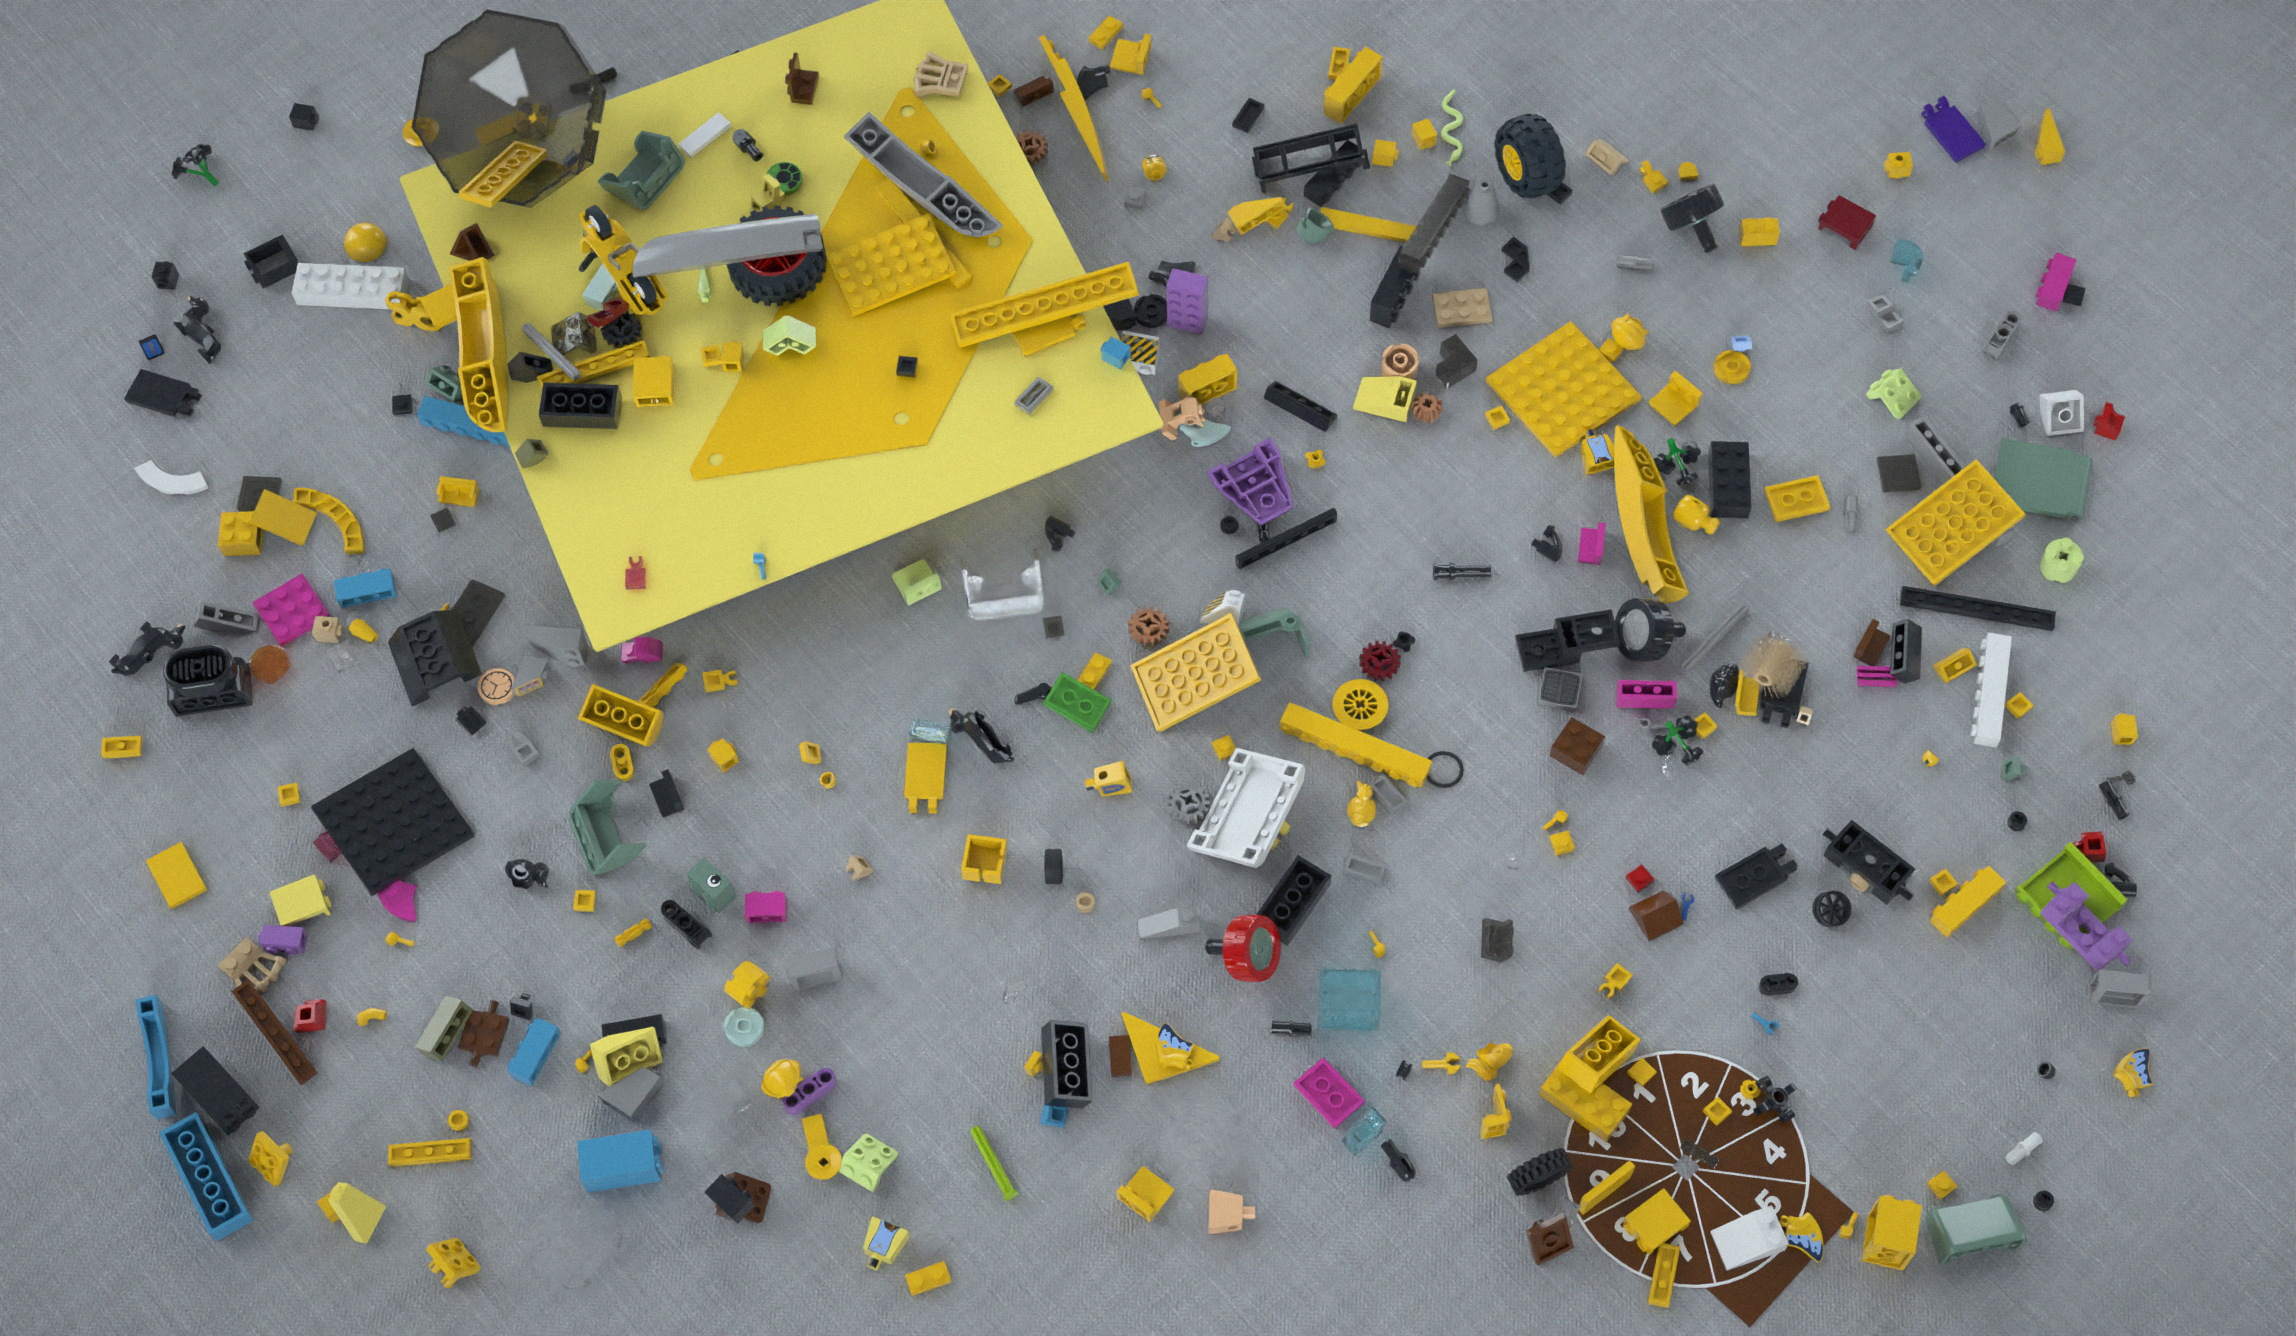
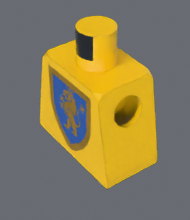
[1085,761,1133,796]

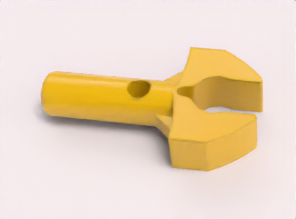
[1421,1052,1461,1075]

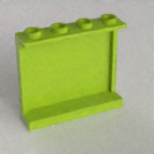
[2015,842,2127,950]

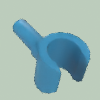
[753,553,766,579]
[1751,1013,1779,1035]

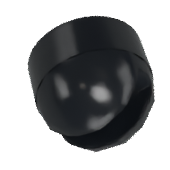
[2037,1061,2056,1079]

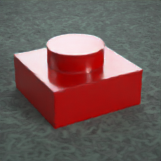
[1626,865,1654,893]

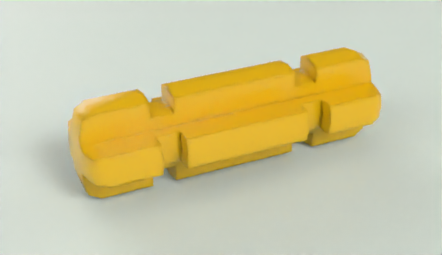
[614,918,652,947]

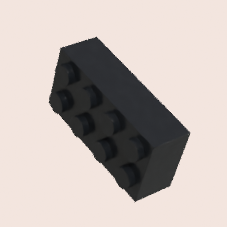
[1369,245,1422,328]
[539,383,622,429]
[1708,441,1752,519]
[1256,855,1332,946]
[1041,1020,1092,1109]

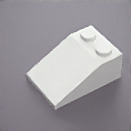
[1710,1205,1788,1270]

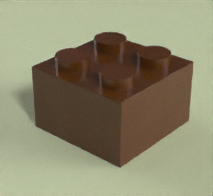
[1550,717,1605,775]

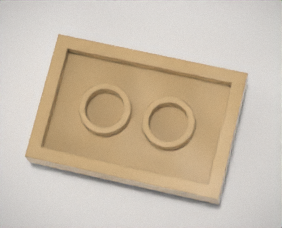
[1432,288,1492,328]

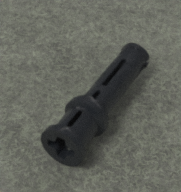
[1433,563,1491,580]

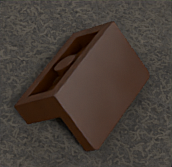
[1014,76,1054,107]
[1853,619,1890,666]

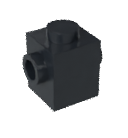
[151,261,179,290]

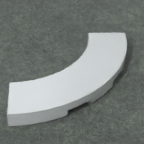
[135,460,209,495]

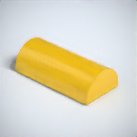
[578,683,664,747]

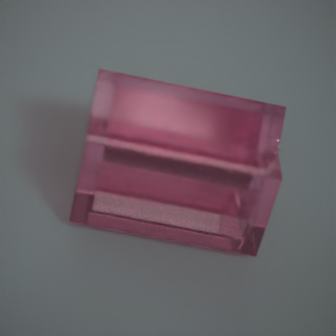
[313,832,341,863]

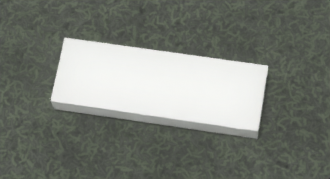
[678,112,731,158]

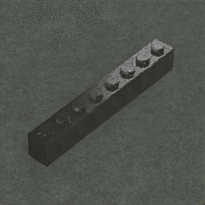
[1397,174,1471,274]

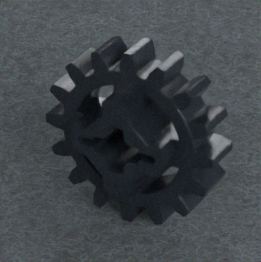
[601,310,642,348]

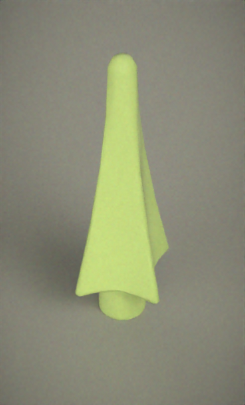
[697,269,712,303]

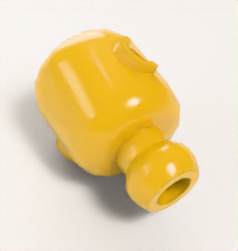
[1673,495,1721,535]

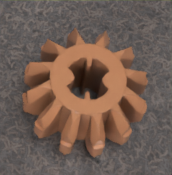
[1411,392,1443,424]

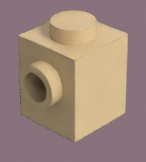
[312,616,344,643]

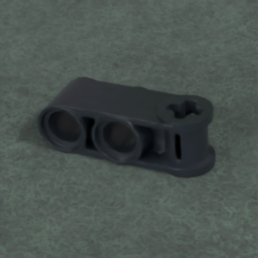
[661,900,712,950]

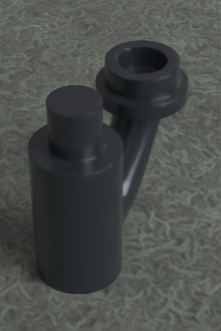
[1045,515,1076,552]
[1531,525,1563,562]
[2104,863,2137,897]

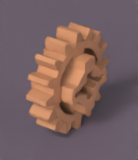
[1015,129,1048,166]
[1128,606,1169,647]

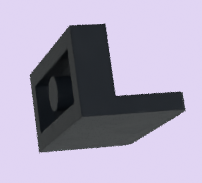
[649,769,684,818]

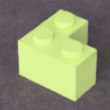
[763,315,816,356]

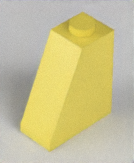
[328,1182,386,1244]

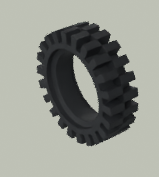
[1507,1148,1573,1196]

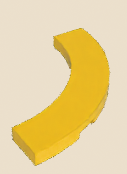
[293,488,365,554]

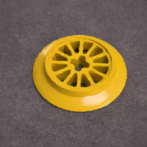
[1332,679,1389,730]

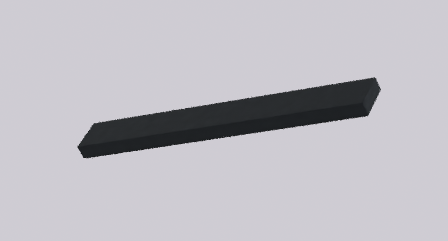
[1899,586,2056,631]

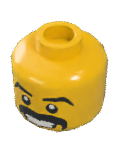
[1141,154,1167,181]

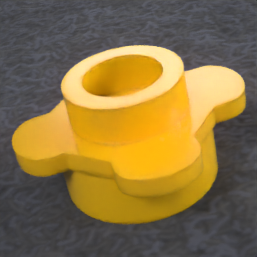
[1305,449,1326,468]

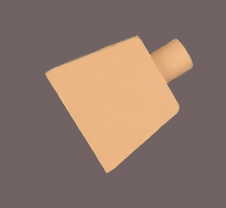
[1209,1190,1255,1234]

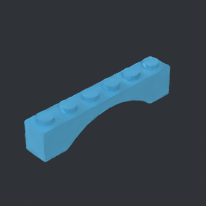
[136,995,177,1119]

